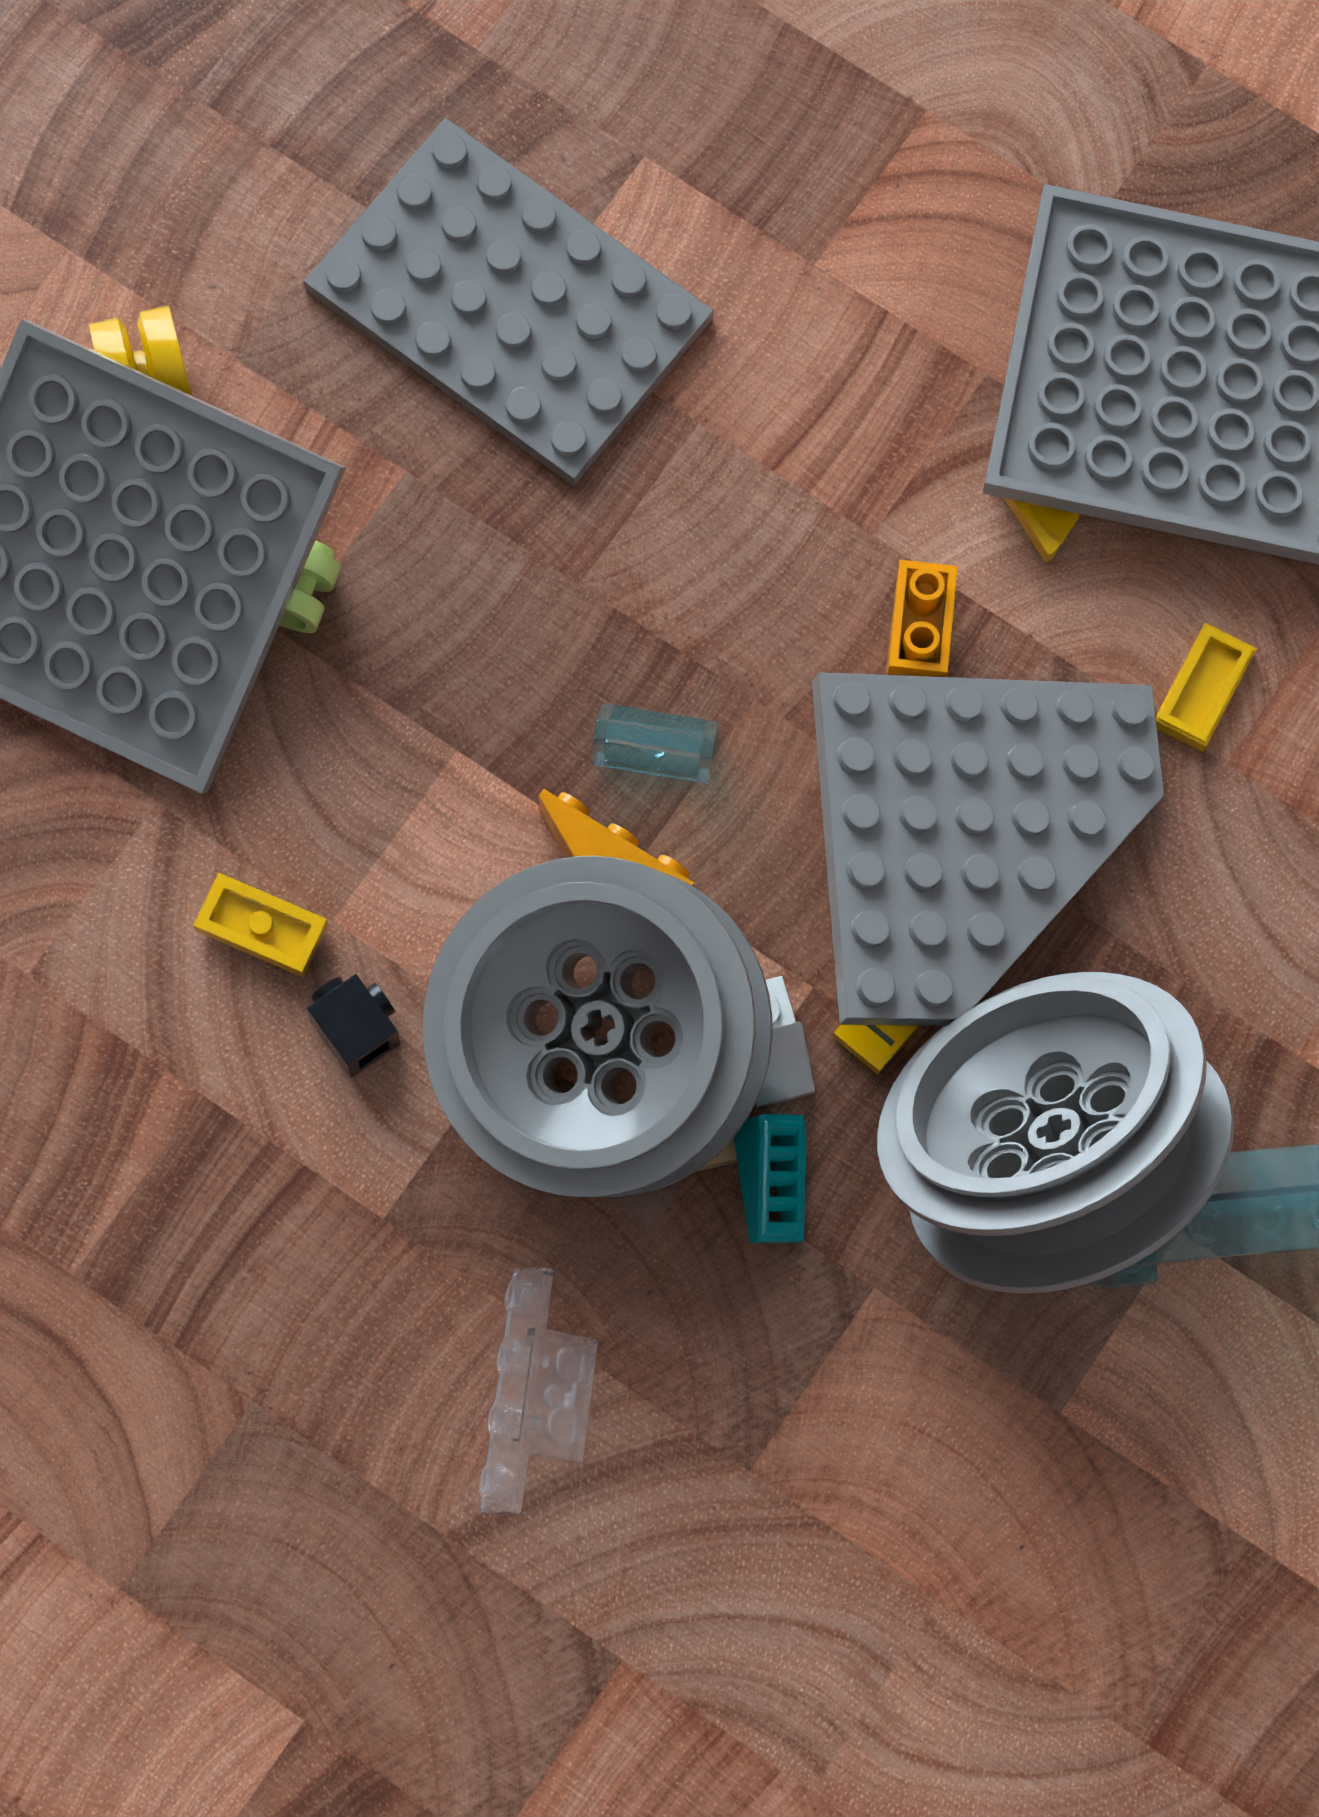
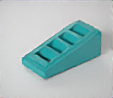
[734,1114,806,1244]

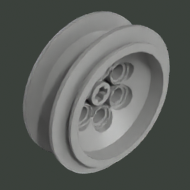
[423,856,773,1197]
[877,972,1234,1294]

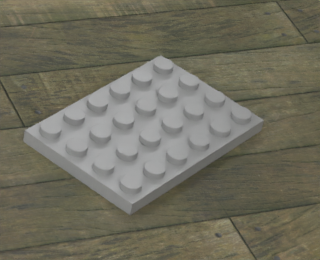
[304,118,714,487]

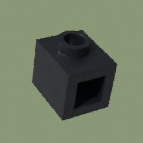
[306,974,400,1078]

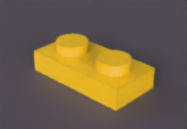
[193,872,329,978]

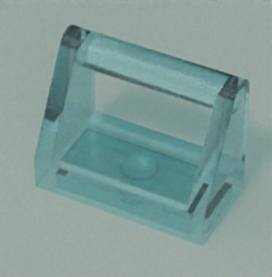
[593,703,719,784]

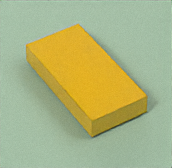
[1156,623,1257,752]

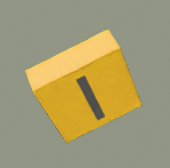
[832,1025,918,1075]

